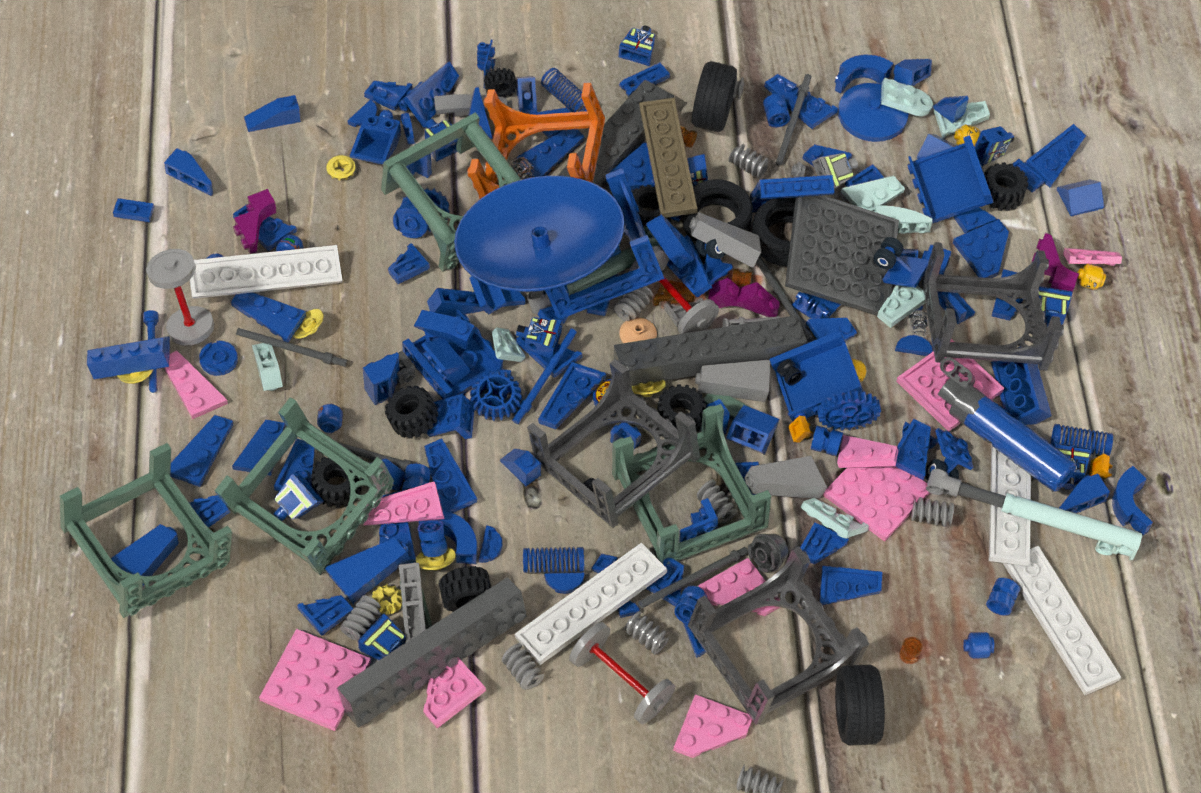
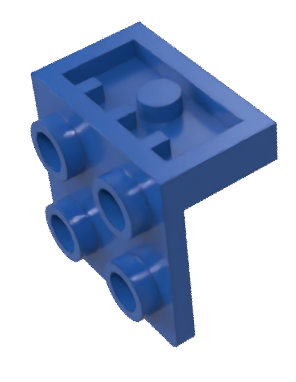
[427,394,474,439]
[679,498,718,542]

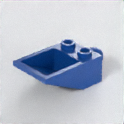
[350,110,401,165]

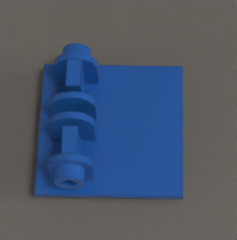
[477,39,495,89]
[792,292,841,319]

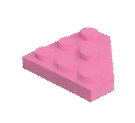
[698,558,780,616]
[423,658,487,728]
[673,695,752,758]

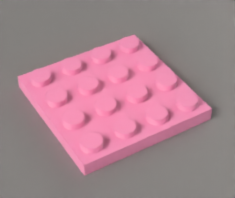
[896,339,1004,432]
[823,466,930,542]
[259,629,371,731]

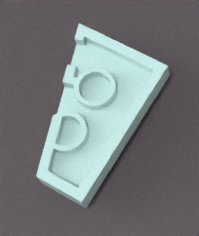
[934,101,990,138]
[841,176,905,211]
[877,285,925,328]
[801,498,869,538]

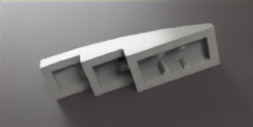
[434,94,507,117]
[399,563,426,642]

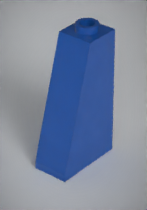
[111,524,179,587]
[325,538,410,604]

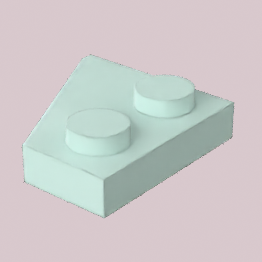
[492,327,526,362]

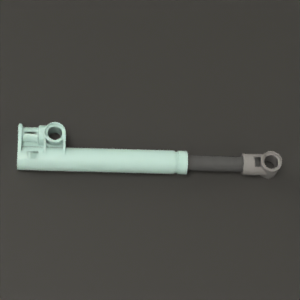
[926,469,1142,561]

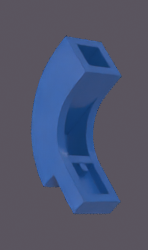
[835,55,894,94]
[1112,466,1153,536]
[418,511,477,564]

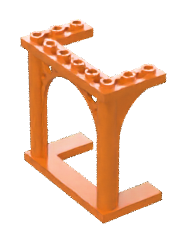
[468,82,605,199]

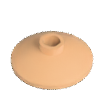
[619,318,657,343]

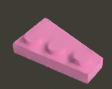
[1063,248,1122,266]
[837,435,898,468]

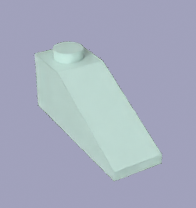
[252,343,283,391]

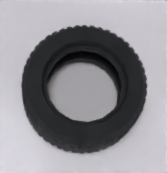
[692,61,737,132]
[682,179,753,241]
[752,197,796,267]
[835,665,885,745]

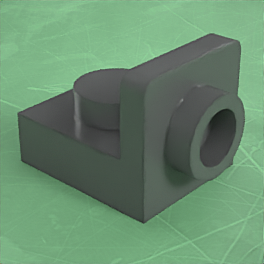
[397,351,416,385]

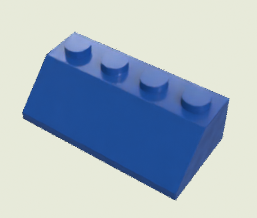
[87,336,170,379]
[991,346,1052,425]

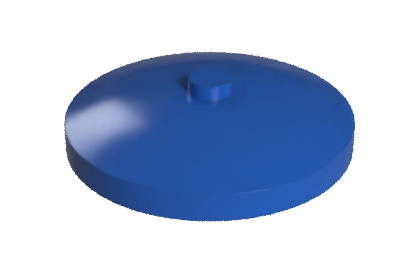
[838,83,909,142]

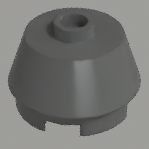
[748,534,788,572]

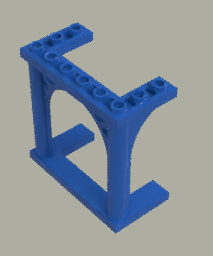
[545,168,665,320]

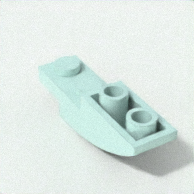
[873,205,932,234]

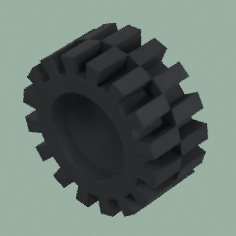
[484,67,517,98]

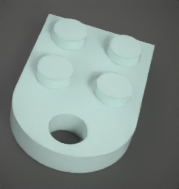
[881,78,933,116]

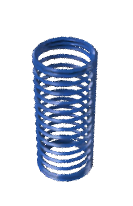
[541,68,587,112]
[1051,424,1113,456]
[523,546,584,573]

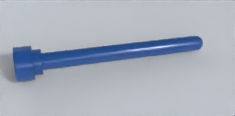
[143,310,159,393]

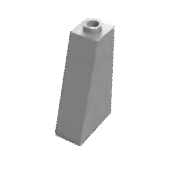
[689,212,761,267]
[695,360,770,402]
[745,456,827,499]

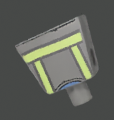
[812,153,858,188]

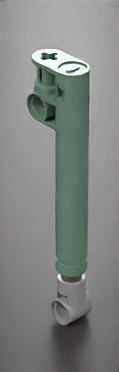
[527,227,660,314]

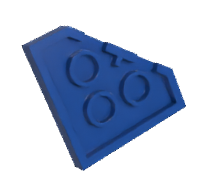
[610,143,655,190]
[953,219,1009,278]

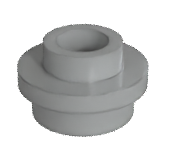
[791,162,805,178]

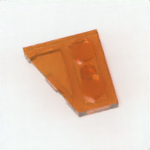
[653,280,696,306]

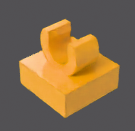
[788,415,814,443]
[1089,454,1113,479]

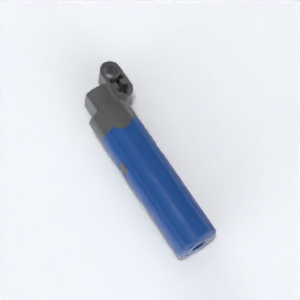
[938,357,1076,492]

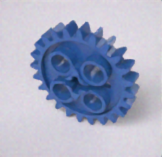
[817,391,881,431]

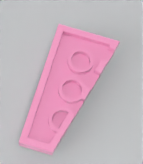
[164,351,228,419]
[364,482,444,525]

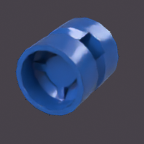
[763,94,790,128]
[810,425,843,457]
[402,464,431,491]
[417,520,448,557]
[986,578,1020,616]
[674,586,708,624]

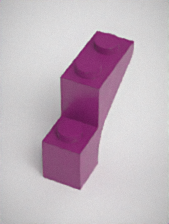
[233,189,277,254]
[1031,233,1079,293]
[708,278,780,317]

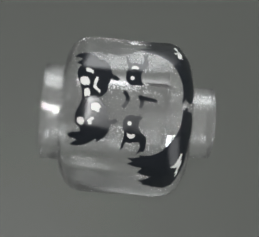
[510,157,535,180]
[907,310,930,338]

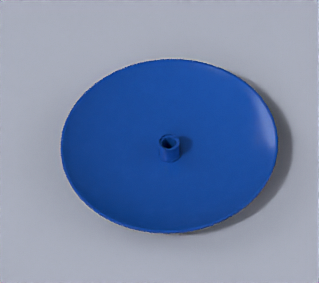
[454,176,624,292]

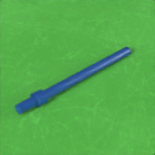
[512,328,577,424]

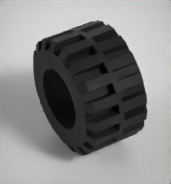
[984,162,1028,211]
[633,185,671,227]
[657,384,706,433]
[385,386,438,439]
[311,456,362,508]
[439,566,491,612]

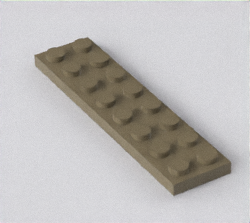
[639,98,697,218]

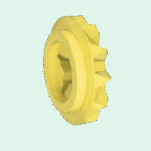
[326,155,355,181]
[372,584,402,615]

